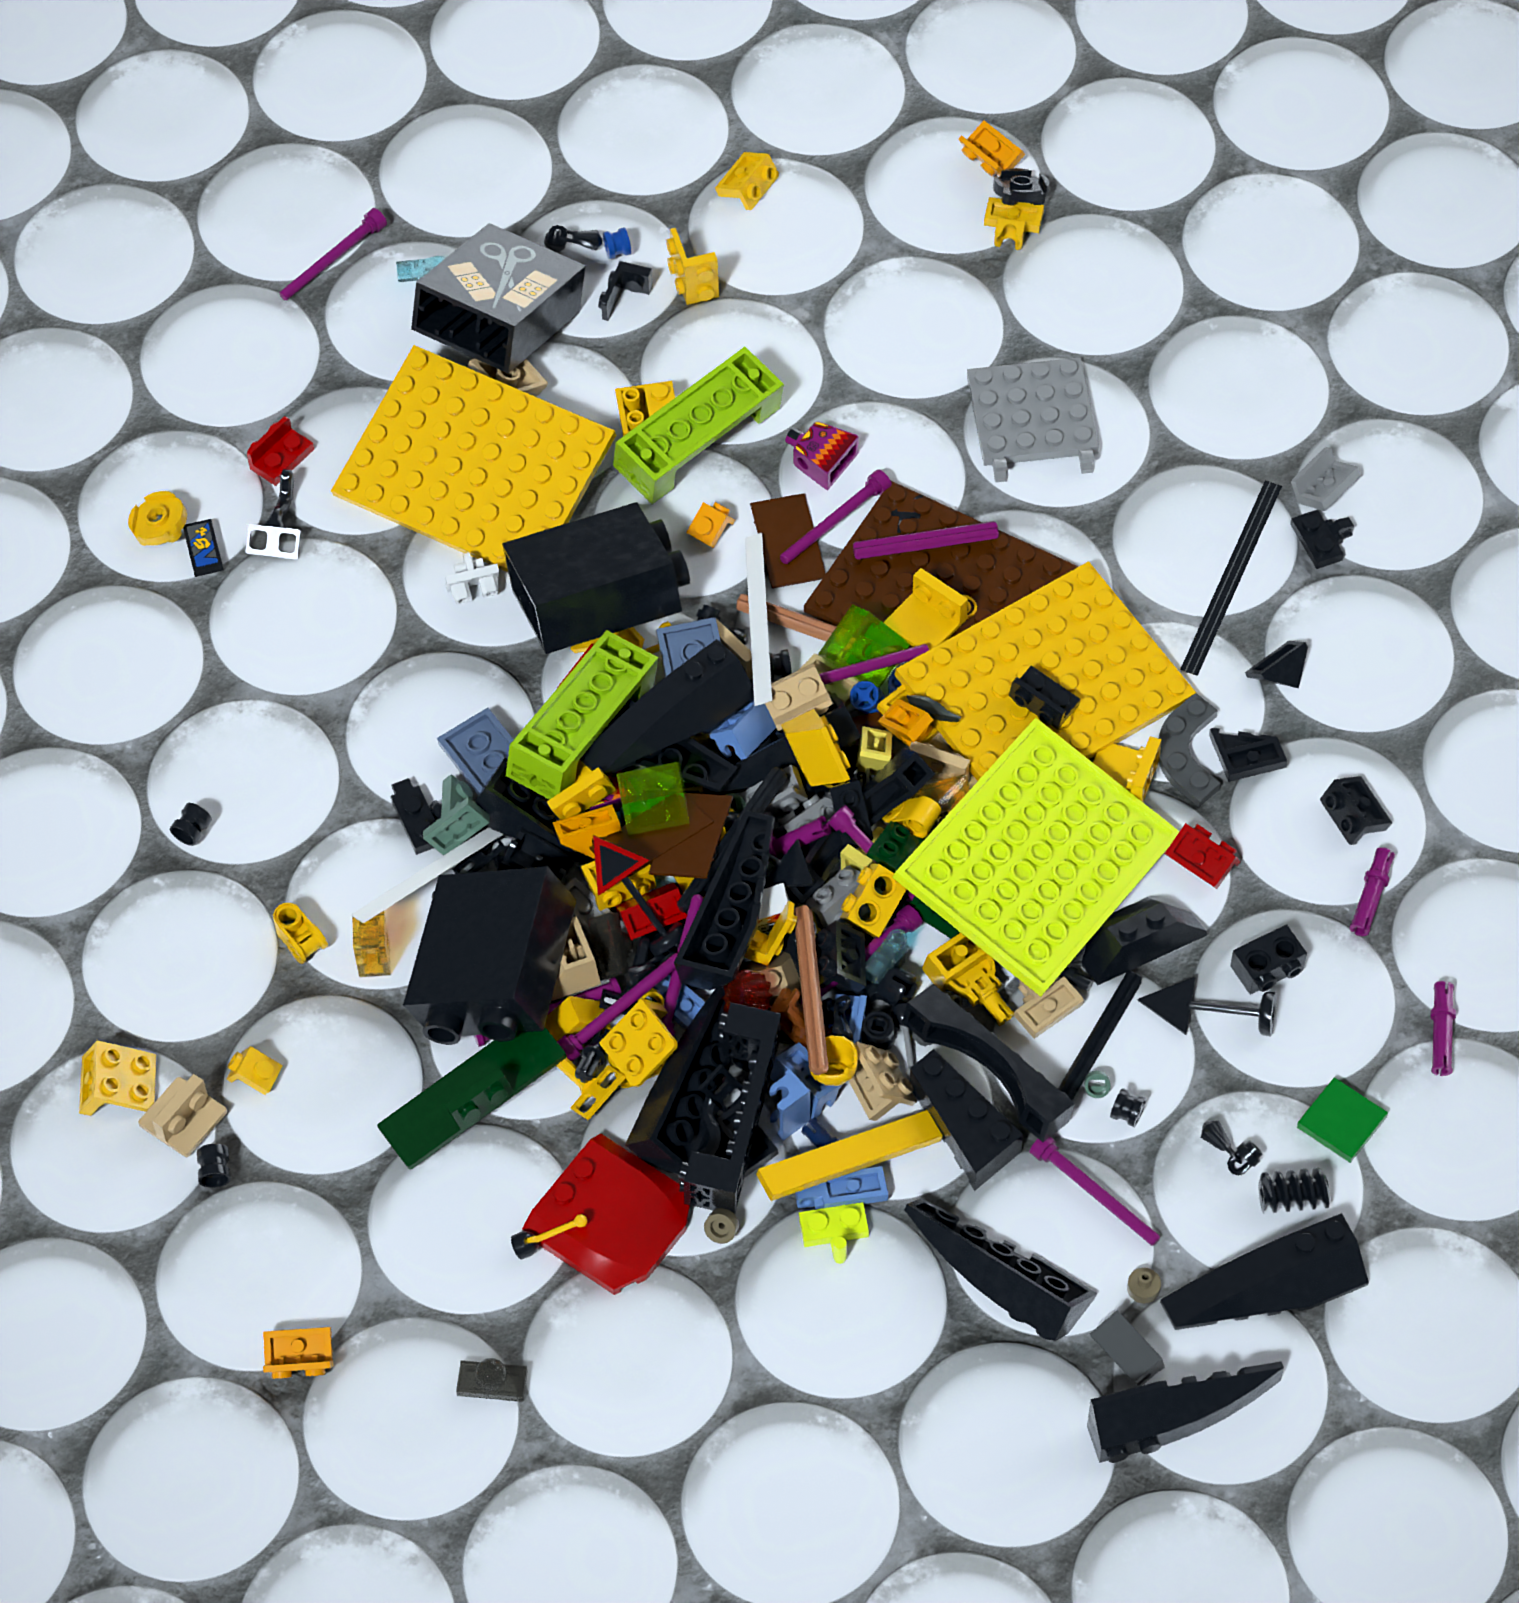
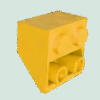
[615,381,675,436]
[781,709,851,786]

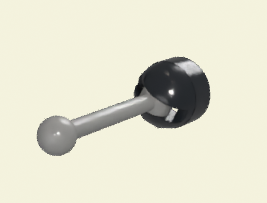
[891,1003,914,1078]

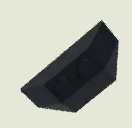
[1082,897,1207,986]

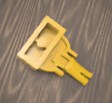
[922,933,1015,1026]

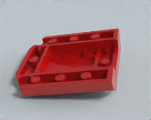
[522,1133,690,1295]

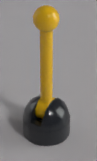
[511,1214,587,1260]

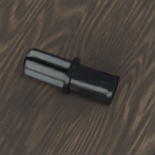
[575,1029,610,1083]

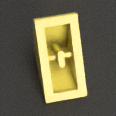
[855,726,892,775]

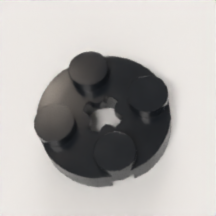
[993,168,1049,205]

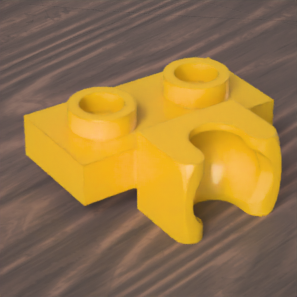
[984,197,1044,250]

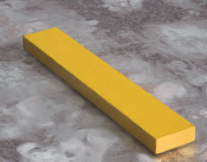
[756,1110,943,1201]

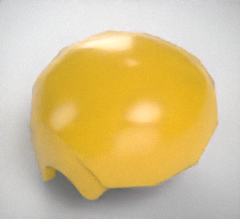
[810,1035,858,1086]

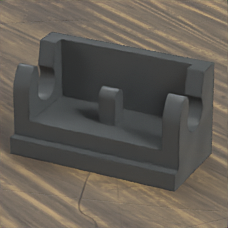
[1090,1310,1165,1386]

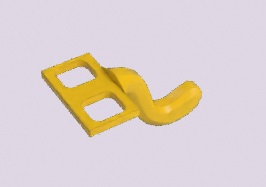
[556,1058,626,1121]

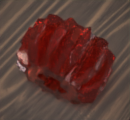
[722,969,773,1013]

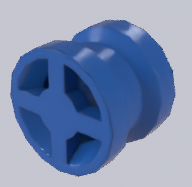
[602,227,631,260]
[850,681,885,714]

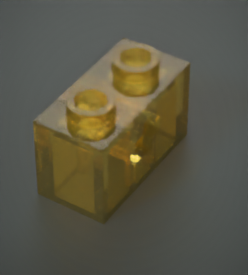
[352,911,391,977]

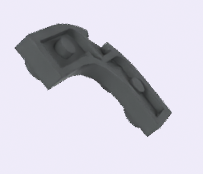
[1158,693,1221,808]

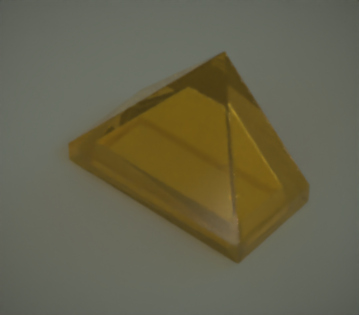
[909,774,970,813]

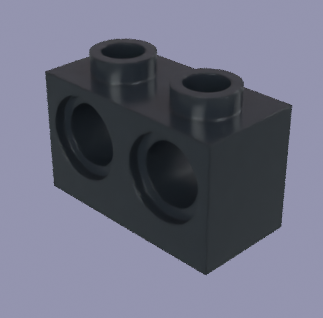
[1230,924,1307,995]

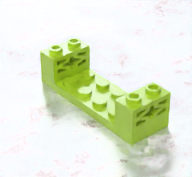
[613,346,784,504]
[506,630,659,800]

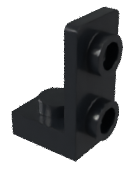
[598,261,653,321]
[822,777,873,847]

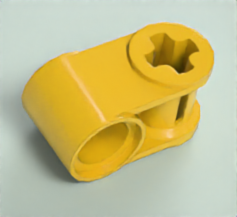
[882,796,942,838]
[273,903,328,964]

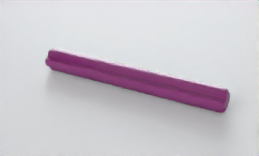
[853,521,999,559]

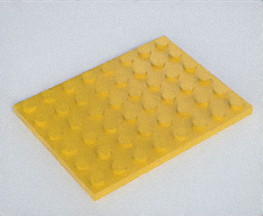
[331,345,617,572]
[894,561,1196,781]

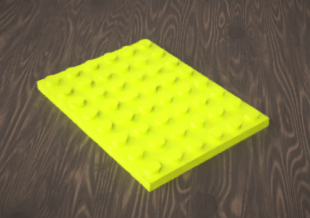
[892,718,1180,997]

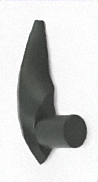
[907,695,961,722]

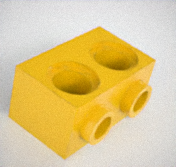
[840,864,907,938]

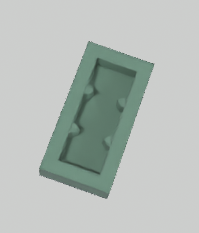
[423,774,490,856]

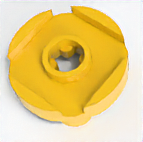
[128,491,187,546]

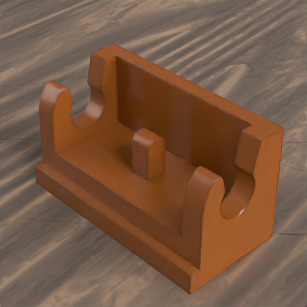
[770,988,833,1049]

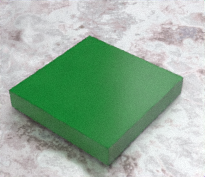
[1297,1077,1388,1163]

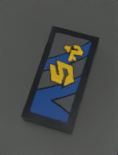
[183,519,224,577]

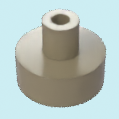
[704,1208,739,1244]
[1127,1268,1161,1304]

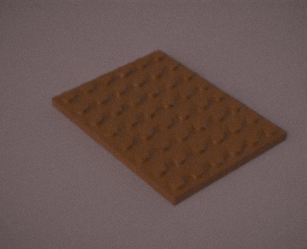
[804,481,1079,650]

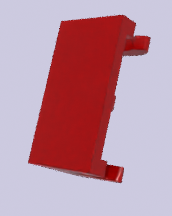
[615,882,687,940]

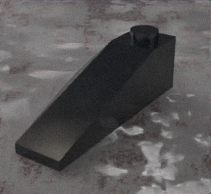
[474,757,594,863]

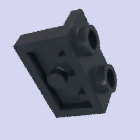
[1009,666,1081,729]
[1320,776,1392,845]
[815,920,866,992]

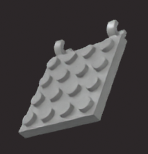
[967,358,1099,483]

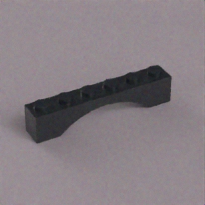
[786,748,935,904]
[902,984,1075,1142]

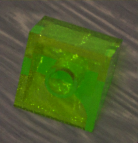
[818,604,910,688]
[616,762,690,835]

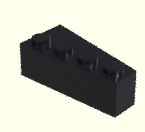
[910,1049,1023,1191]

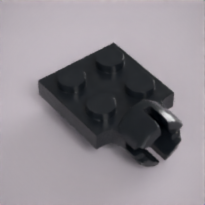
[835,926,917,1007]

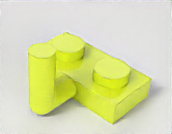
[799,1202,869,1264]

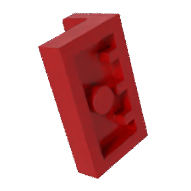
[247,416,314,486]
[1164,823,1241,889]

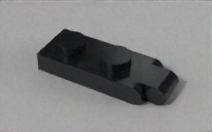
[390,778,436,855]

